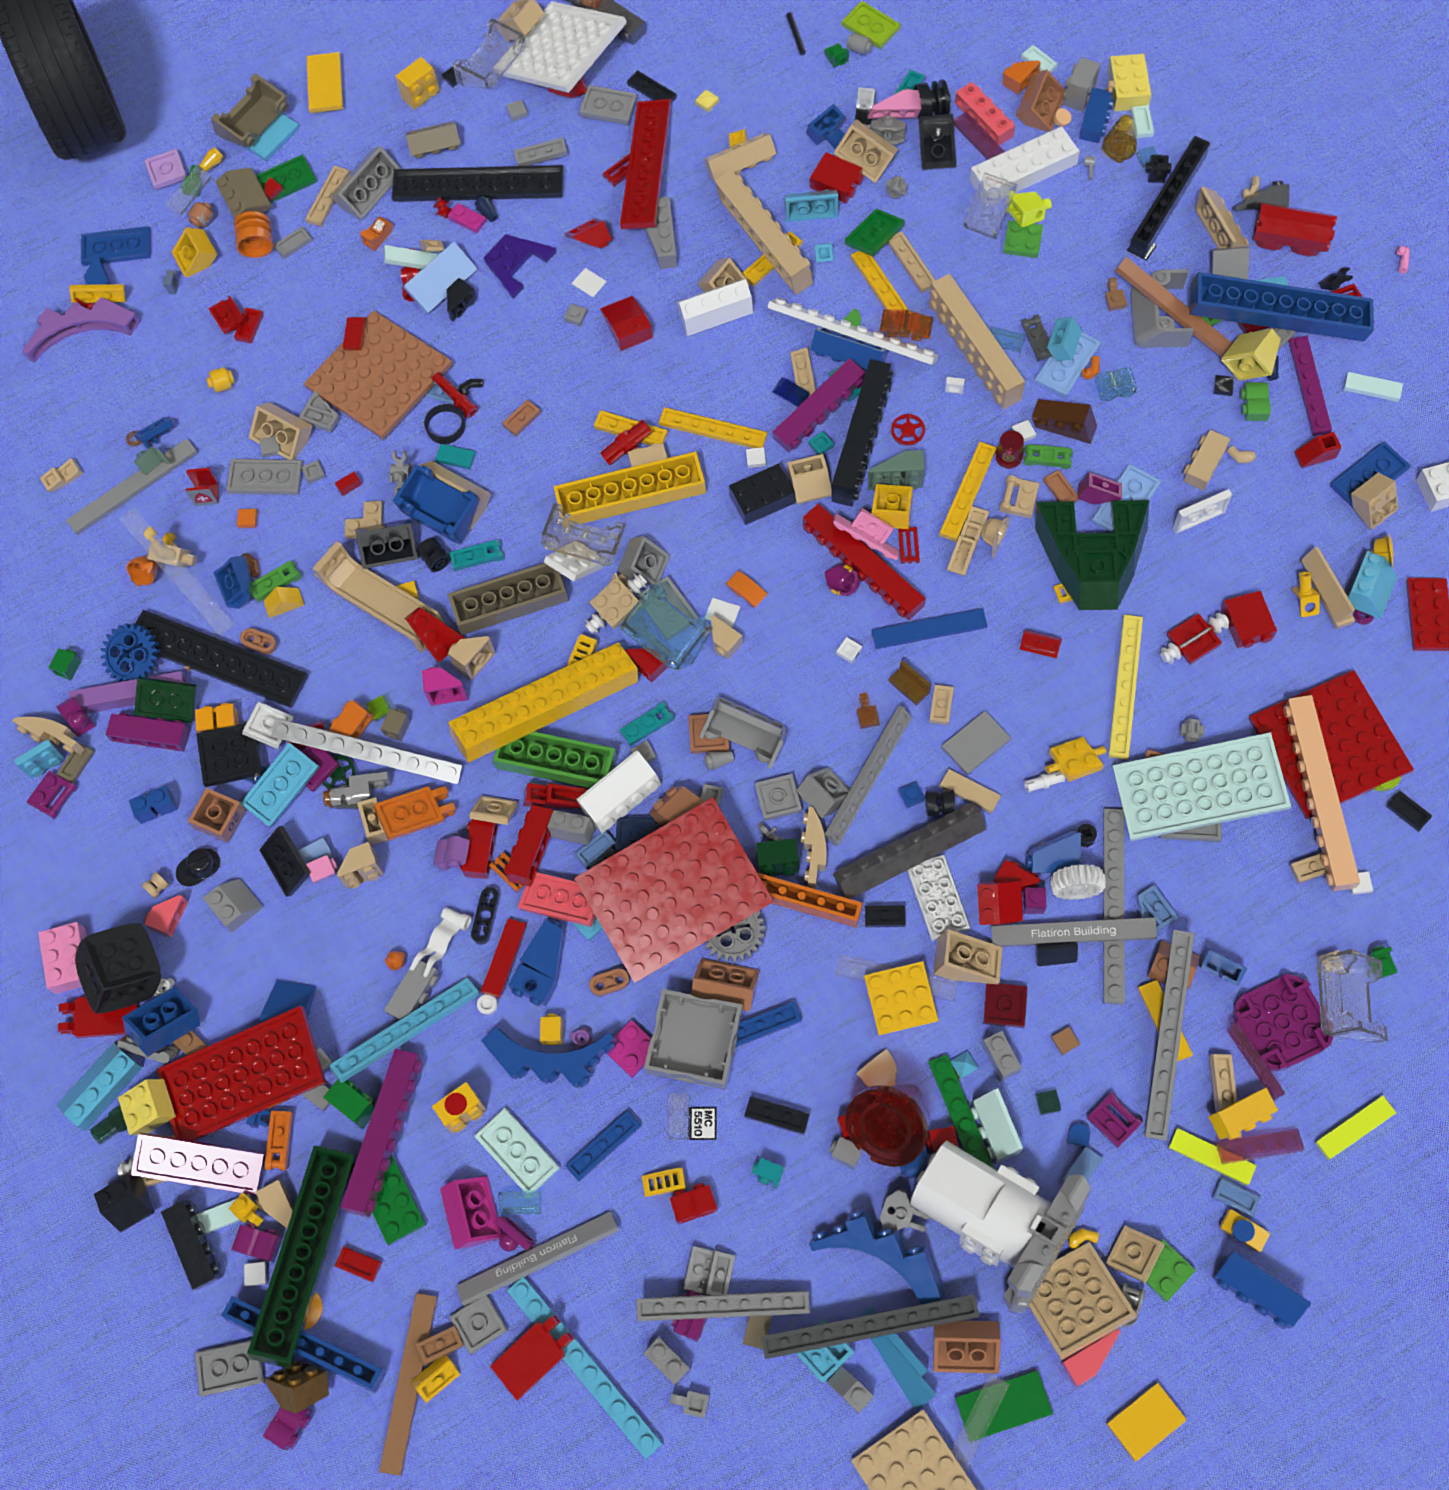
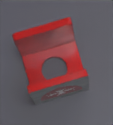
[186,468,218,506]

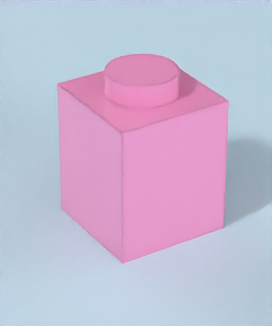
[306,855,338,883]

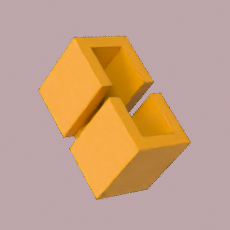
[195,703,239,733]

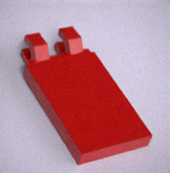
[58,997,139,1039]
[490,1315,575,1401]

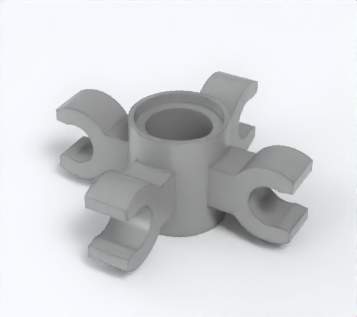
[389,450,412,495]

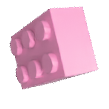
[38,922,87,994]

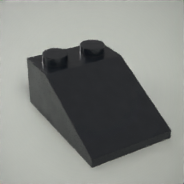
[918,114,957,170]

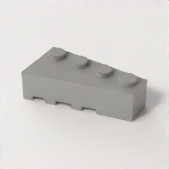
[643,197,677,269]

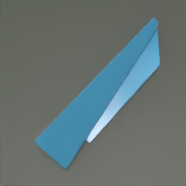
[859,1306,936,1411]

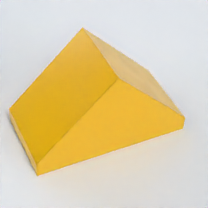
[263,587,304,618]

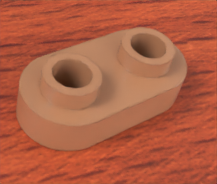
[240,628,277,654]
[589,969,629,997]

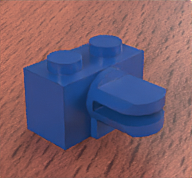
[806,103,845,149]

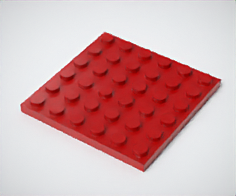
[1249,670,1414,819]

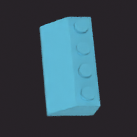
[57,1042,143,1131]

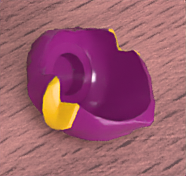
[825,565,859,597]

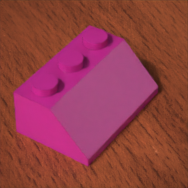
[440,1176,502,1250]

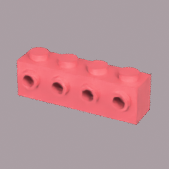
[955,82,1015,147]

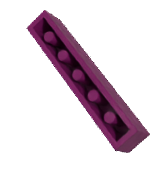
[772,358,865,453]

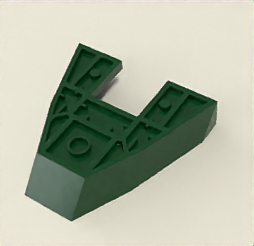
[1034,500,1150,610]

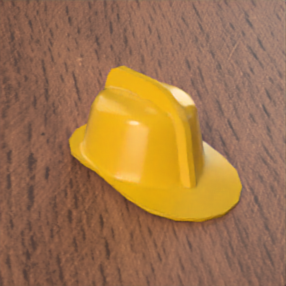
[1370,534,1394,567]

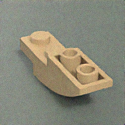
[12,717,85,756]
[801,806,827,889]

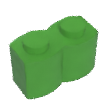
[1240,383,1271,421]

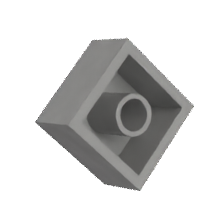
[1063,57,1100,112]

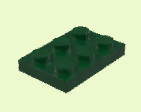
[134,677,197,723]

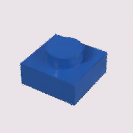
[898,782,925,809]

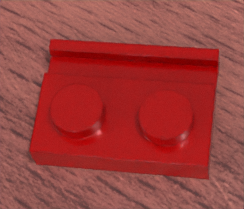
[208,296,246,335]

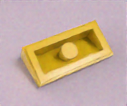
[410,1355,461,1403]

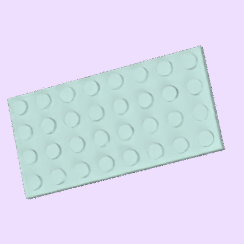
[1113,732,1291,841]

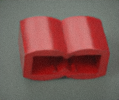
[670,1183,718,1225]

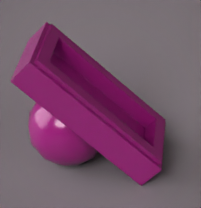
[56,696,95,737]
[494,1216,536,1252]

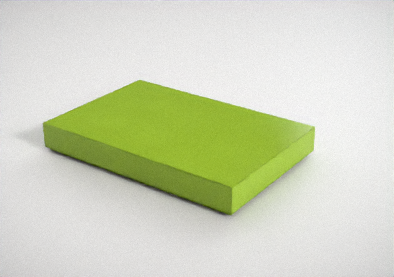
[841,1,901,50]

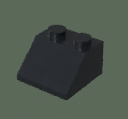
[94,1175,155,1232]

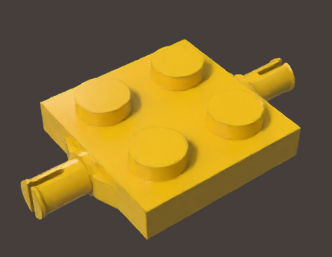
[1045,737,1106,782]

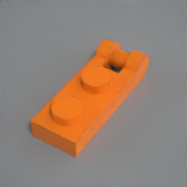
[265,1111,293,1171]

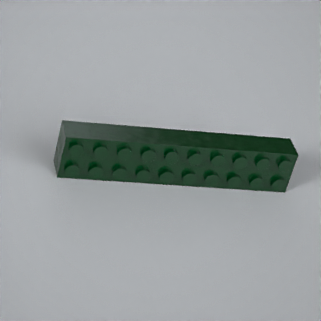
[247,1145,355,1369]

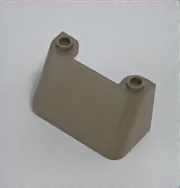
[211,73,288,148]

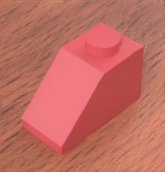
[144,895,188,937]

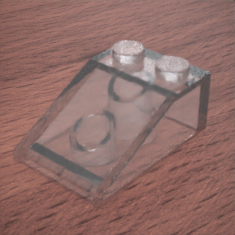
[964,172,1017,239]

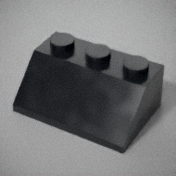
[355,519,418,569]

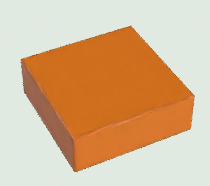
[237,509,258,528]

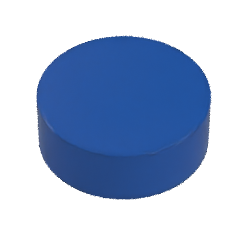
[1231,1220,1255,1243]

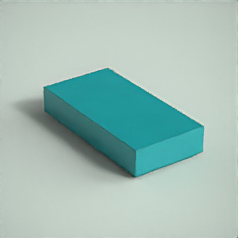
[435,444,476,470]

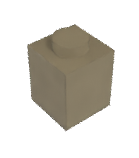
[380,709,411,742]

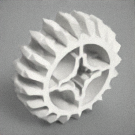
[1050,864,1106,900]

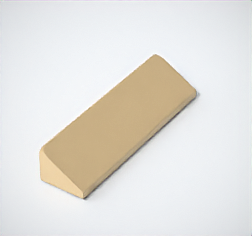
[1301,547,1355,623]

